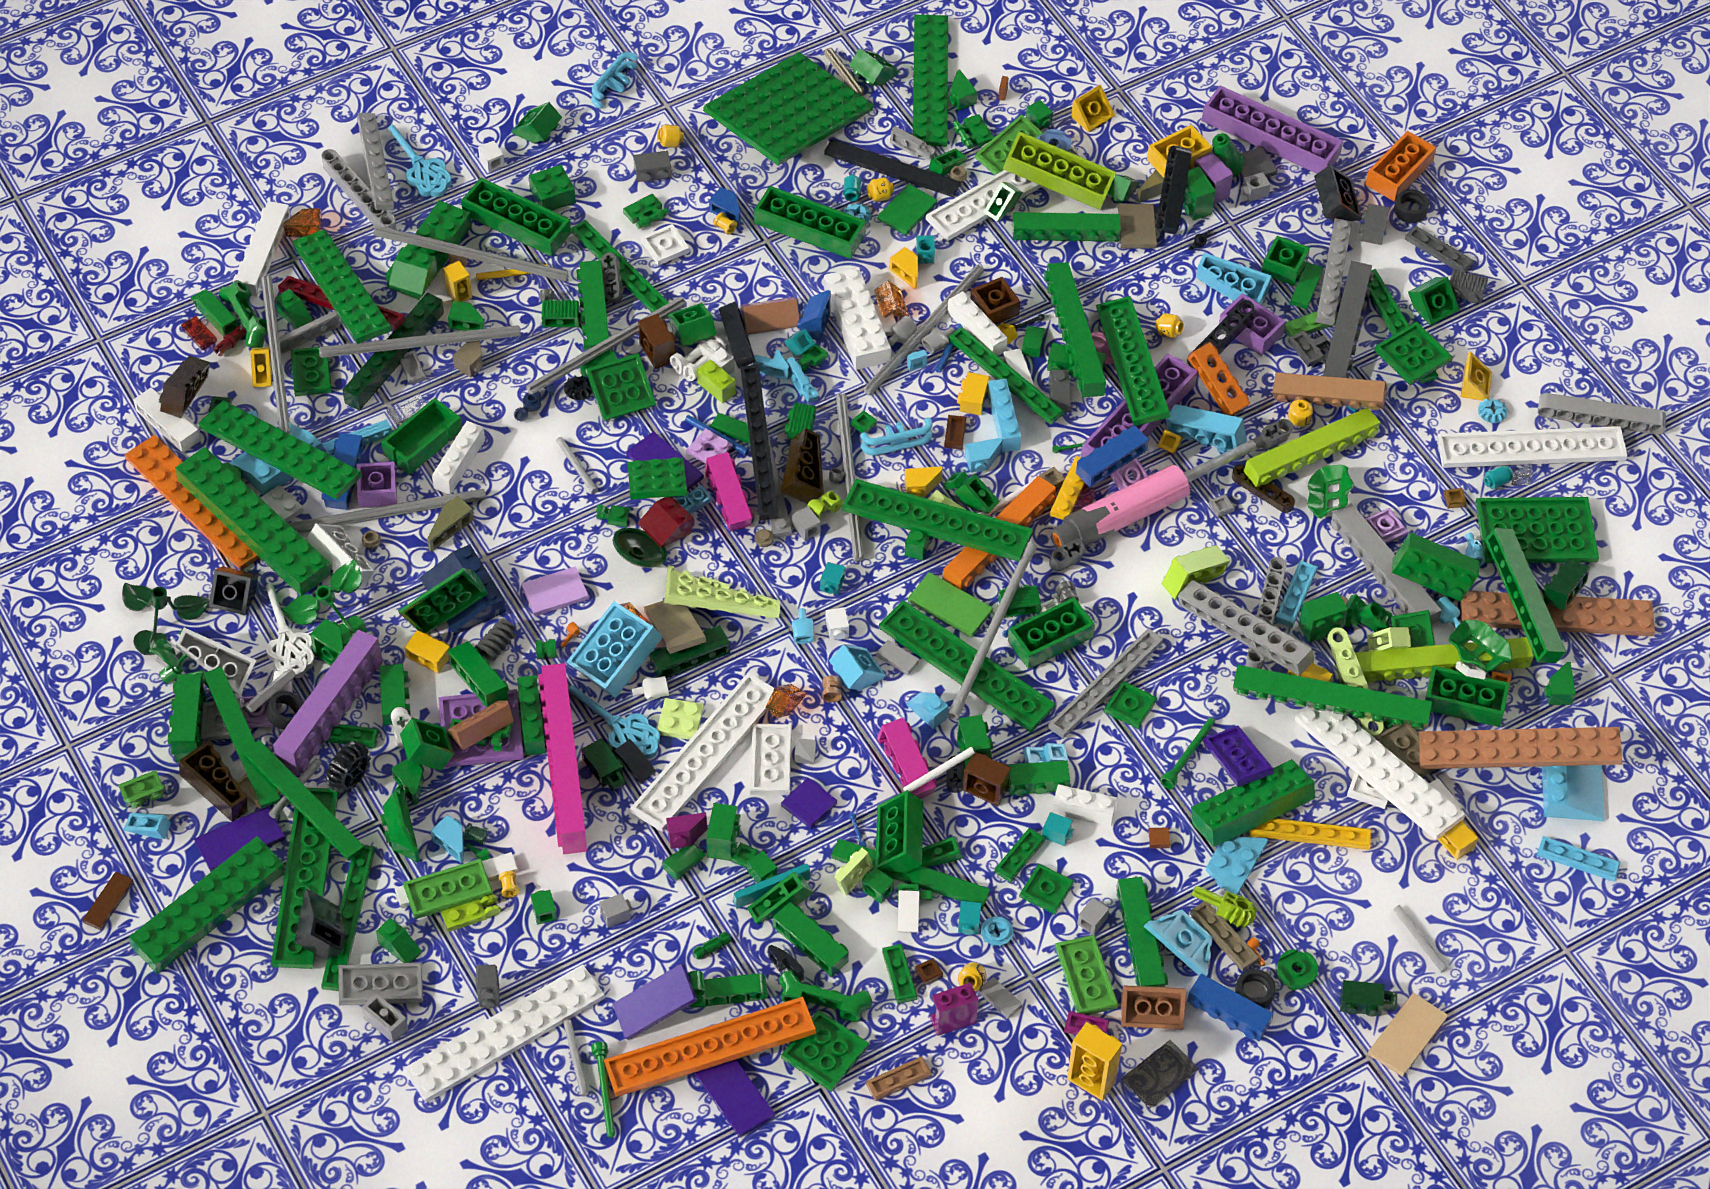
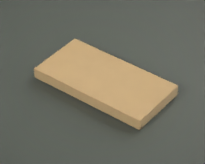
[1368,993,1448,1077]

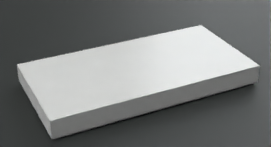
[750,724,792,795]

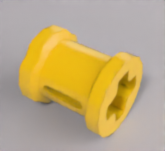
[713,212,737,235]
[499,871,520,898]

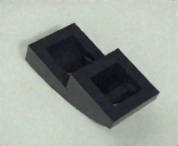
[615,739,656,784]
[768,945,804,981]

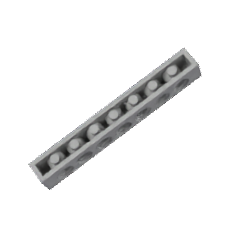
[1178,580,1314,676]

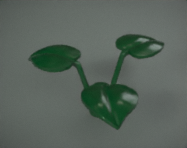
[122,583,209,655]

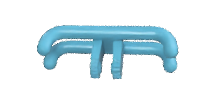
[591,52,638,109]
[860,417,933,456]

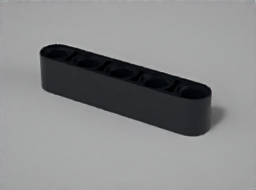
[1156,145,1192,234]
[1187,300,1257,368]
[718,301,756,369]

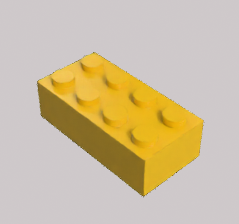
[1067,1022,1122,1101]

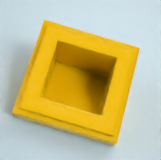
[997,323,1018,345]
[1157,430,1183,454]

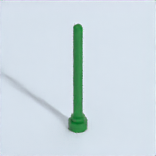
[1160,717,1215,789]
[591,1042,615,1138]

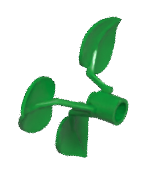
[282,559,367,646]
[149,628,209,689]

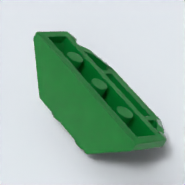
[380,784,420,862]

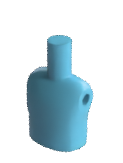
[1465,532,1485,567]
[1435,596,1461,628]
[792,608,814,644]

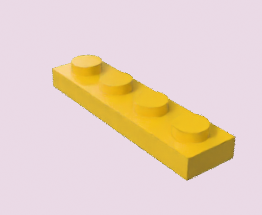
[1050,456,1085,520]

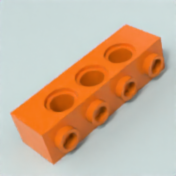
[1187,342,1250,416]

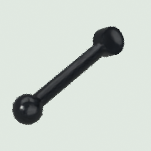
[1011,314,1045,331]

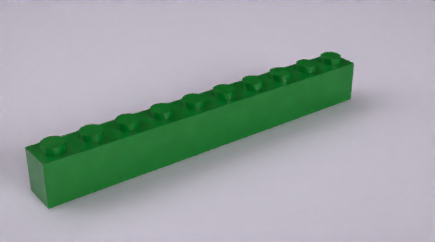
[1044,262,1106,398]
[1233,665,1432,730]

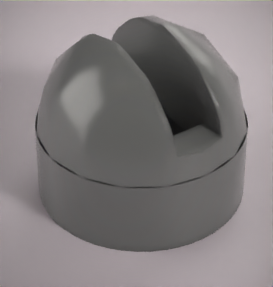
[540,289,554,301]
[829,468,845,484]

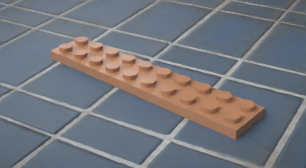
[1460,591,1655,636]
[1419,727,1622,769]

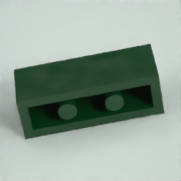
[1542,559,1590,611]

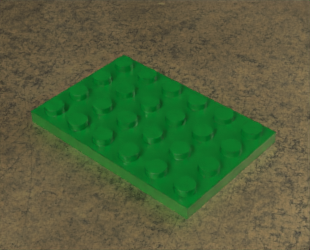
[1475,497,1599,564]

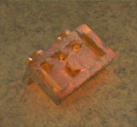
[874,280,909,318]

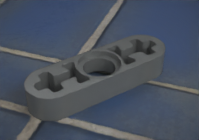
[601,253,623,303]

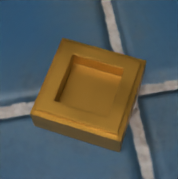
[1443,488,1467,509]

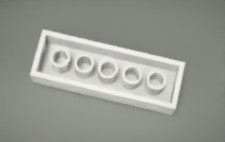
[824,267,891,370]

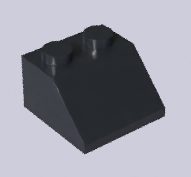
[208,566,259,615]

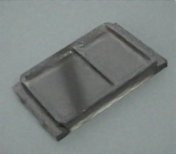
[1121,1040,1199,1109]

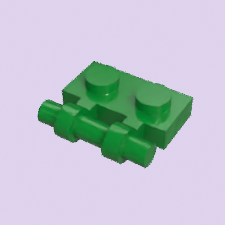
[953,114,994,149]
[623,193,669,229]

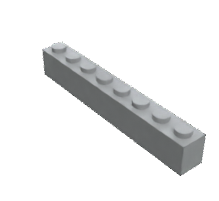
[1331,503,1442,624]

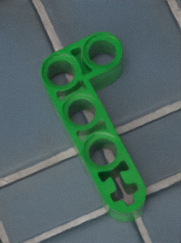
[688,971,768,1008]

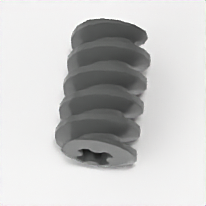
[475,618,516,661]

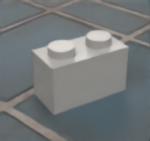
[362,993,408,1043]

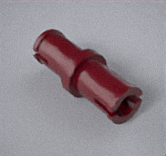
[213,326,247,357]

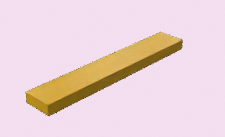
[1249,818,1371,850]

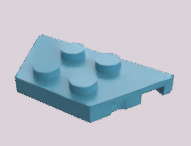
[1206,837,1268,896]
[1144,910,1213,976]

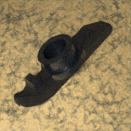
[1188,230,1211,250]

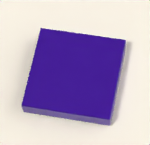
[781,777,837,829]

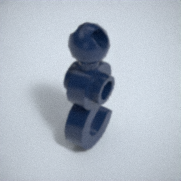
[514,383,554,422]

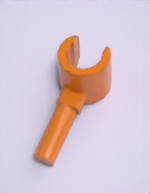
[560,622,580,648]
[1247,937,1266,966]

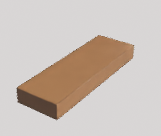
[866,1056,931,1101]

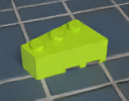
[1161,545,1230,600]

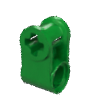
[1357,602,1393,632]

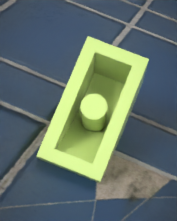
[1367,627,1411,651]

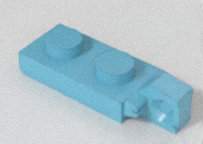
[786,357,818,403]

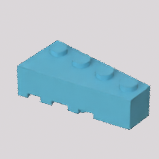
[1196,253,1272,305]
[1166,404,1247,459]

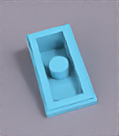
[123,813,171,839]

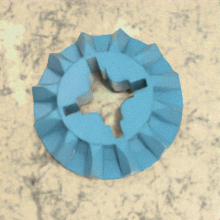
[843,202,871,224]
[1478,397,1508,423]
[981,917,1013,947]

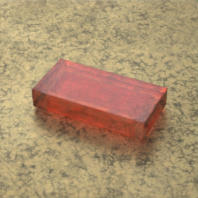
[181,316,217,350]

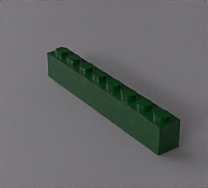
[342,292,444,411]

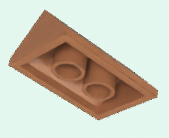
[740,297,799,335]
[447,701,514,750]
[1121,985,1186,1029]

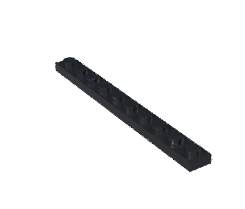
[740,364,779,520]

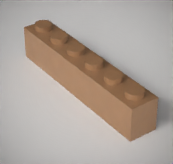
[1272,372,1387,410]

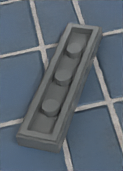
[1405,225,1474,272]

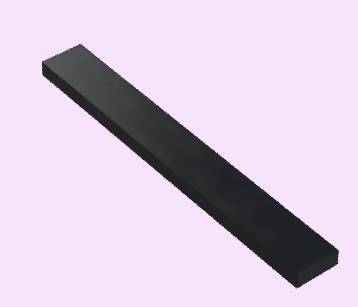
[824,139,960,198]

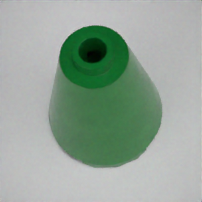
[1212,133,1244,178]

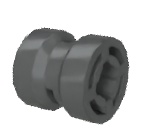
[1055,581,1079,603]

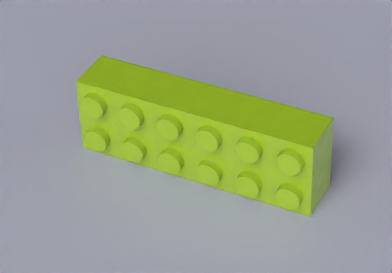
[1003,131,1116,210]

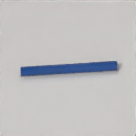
[935,323,963,373]
[685,415,749,456]

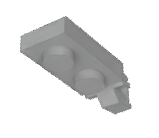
[890,126,936,160]

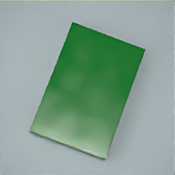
[877,184,937,236]
[291,346,332,397]

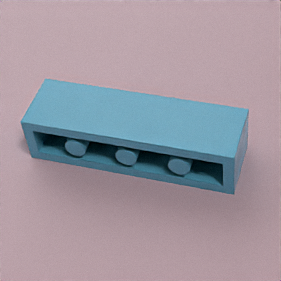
[987,379,1021,452]

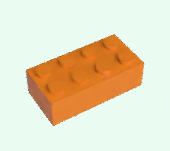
[1365,130,1437,202]

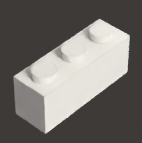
[1052,784,1117,826]

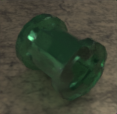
[463,823,489,845]

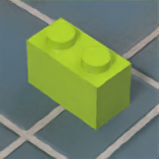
[697,359,736,404]

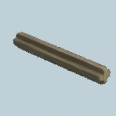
[824,47,864,96]

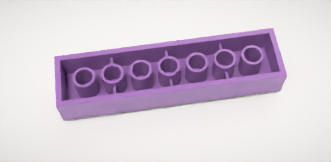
[1201,85,1343,173]
[1081,353,1198,476]
[273,630,383,776]

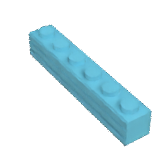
[322,419,392,456]

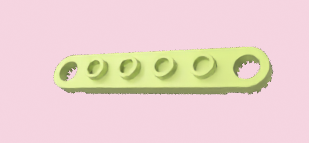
[1327,628,1384,737]

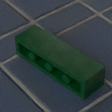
[649,625,730,679]

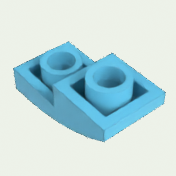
[675,485,713,514]

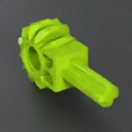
[1192,886,1257,928]

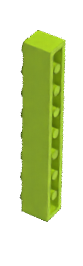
[1244,407,1381,487]

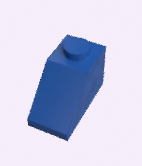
[709,187,741,227]

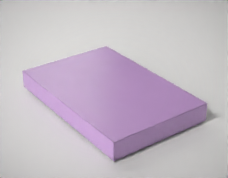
[521,566,589,617]

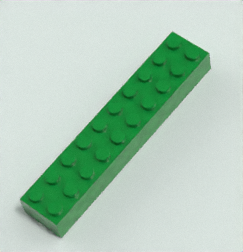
[175,447,331,596]

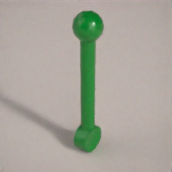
[1052,441,1085,453]

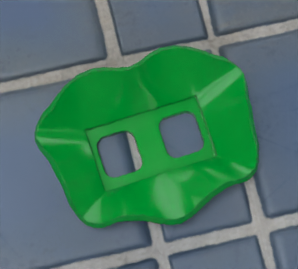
[1307,464,1354,518]
[1449,619,1512,672]

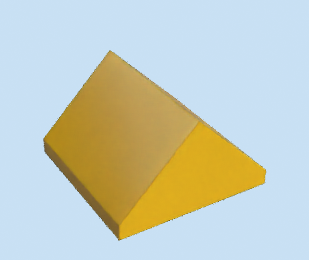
[1071,84,1115,132]
[1460,352,1492,401]

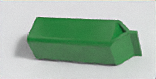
[190,289,239,337]

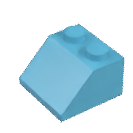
[829,644,886,690]

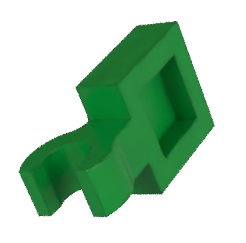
[797,343,828,373]
[596,505,630,527]
[1345,594,1366,628]
[489,722,513,751]
[898,884,933,901]

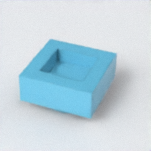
[907,350,927,371]

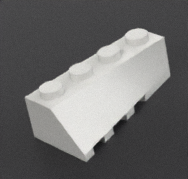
[306,524,374,589]
[174,628,256,696]

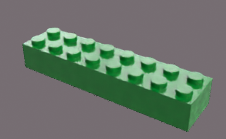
[129,836,284,974]

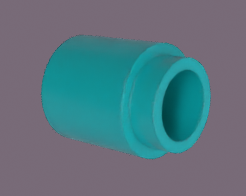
[843,175,862,202]
[1483,466,1513,489]

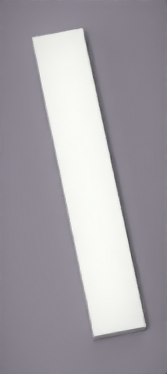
[395,852,518,908]

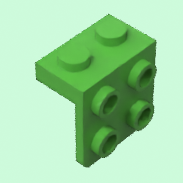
[118,770,166,809]

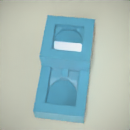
[1023,743,1068,763]

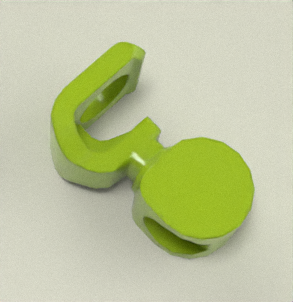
[807,491,843,520]

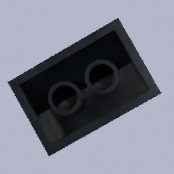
[1314,165,1362,222]

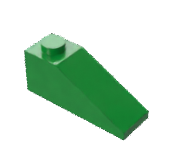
[747,872,813,924]

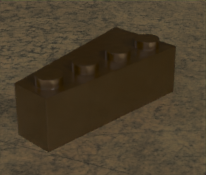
[159,355,210,418]
[781,428,824,504]
[179,740,248,822]

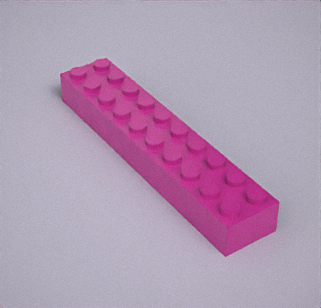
[538,663,587,855]

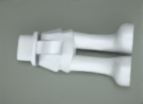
[670,333,729,381]

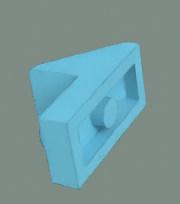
[753,349,789,380]

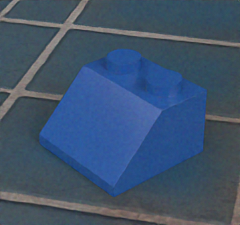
[797,290,831,341]

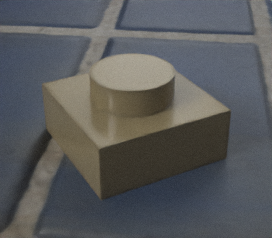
[1039,467,1065,488]

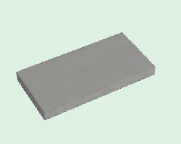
[338,963,423,1006]

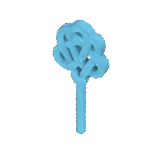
[389,125,452,197]
[568,685,660,759]

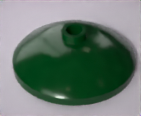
[612,528,667,568]

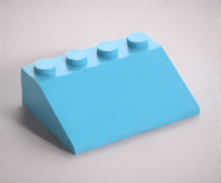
[230,422,323,496]
[567,601,663,698]
[1542,765,1605,821]

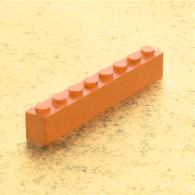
[943,475,1056,590]

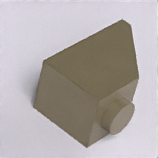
[453,340,483,378]

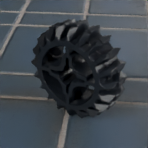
[325,741,371,794]

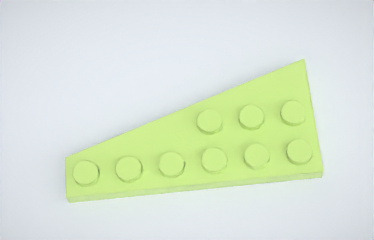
[664,565,780,618]

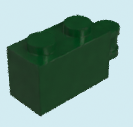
[581,738,626,791]
[1340,980,1397,1017]

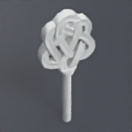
[266,584,315,678]

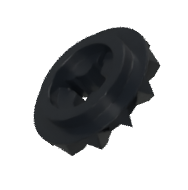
[564,374,593,400]

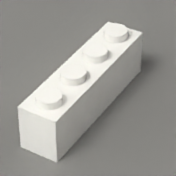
[948,291,1007,356]
[133,388,200,453]
[432,421,485,495]

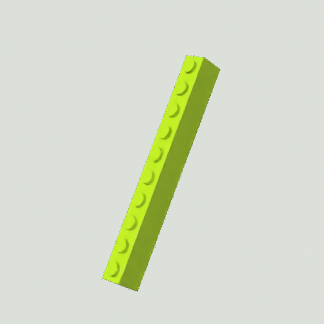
[1336,637,1533,684]

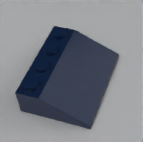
[420,544,506,635]

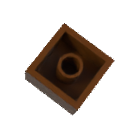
[970,277,1020,325]
[638,313,676,369]
[963,752,1011,807]

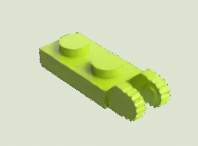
[441,895,501,932]

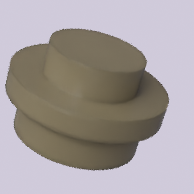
[950,166,967,182]
[755,529,774,547]
[362,531,381,549]

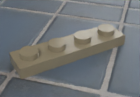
[1190,901,1259,972]

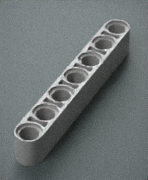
[321,149,397,230]
[1538,393,1666,435]
[1245,557,1287,669]

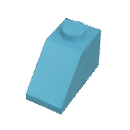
[965,438,1002,473]
[907,692,948,729]
[431,815,464,863]

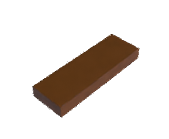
[82,871,134,931]

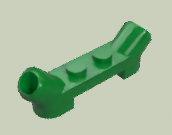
[219,280,268,348]
[779,970,872,1022]

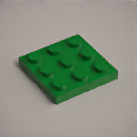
[1374,322,1453,386]
[586,353,656,422]
[627,457,687,500]
[781,1010,869,1092]

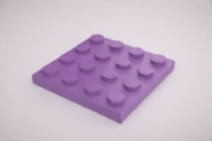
[439,689,524,767]

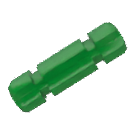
[693,932,731,959]

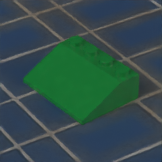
[398,568,488,633]

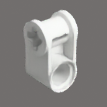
[391,707,411,748]

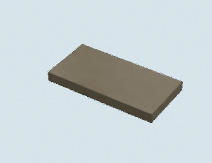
[644,600,706,654]

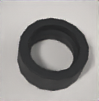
[1394,189,1429,223]
[265,691,304,730]
[1235,969,1275,1008]

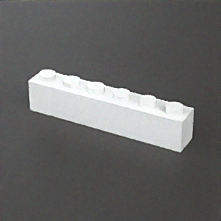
[233,201,291,297]

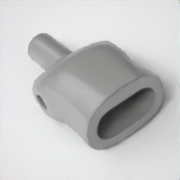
[888,316,917,346]
[921,327,955,354]

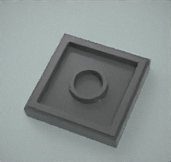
[1239,146,1278,180]

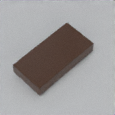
[944,415,967,450]

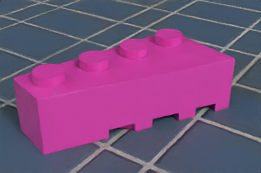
[704,452,754,532]
[877,717,937,799]

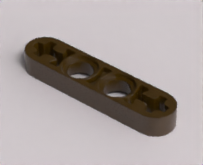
[1232,465,1295,513]

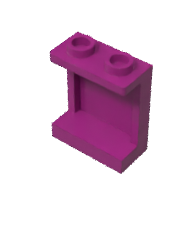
[930,983,978,1036]

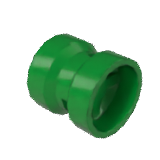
[536,639,557,660]

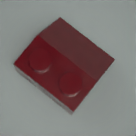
[638,497,694,548]

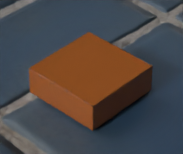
[998,76,1009,101]
[1148,827,1170,849]

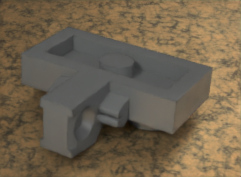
[1288,331,1328,367]

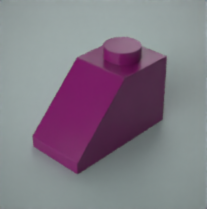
[666,812,708,849]

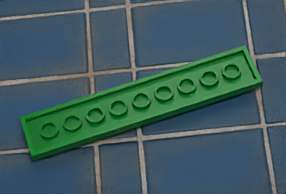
[913,14,948,147]
[292,229,391,344]
[1096,296,1170,426]
[198,400,362,500]
[842,479,1033,562]
[879,600,1055,733]
[271,787,339,969]

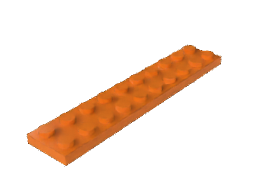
[124,435,259,571]
[604,997,816,1097]

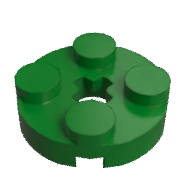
[1276,949,1318,991]

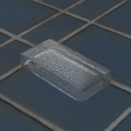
[387,394,426,426]

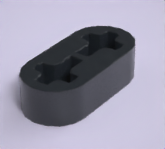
[946,756,964,793]

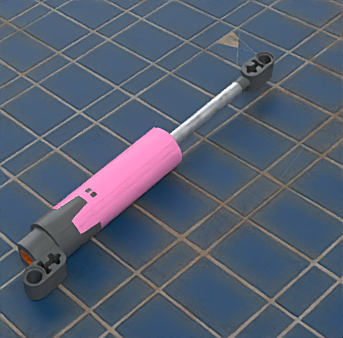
[1049,419,1293,571]

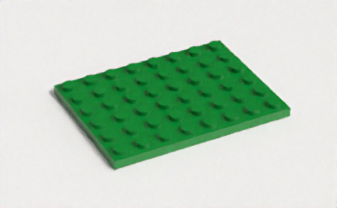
[703,52,874,166]

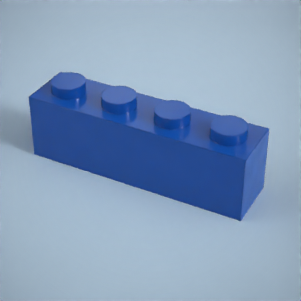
[1076,425,1149,488]
[321,433,364,510]
[1187,974,1274,1041]

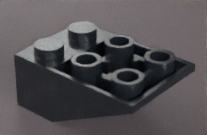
[295,889,346,960]

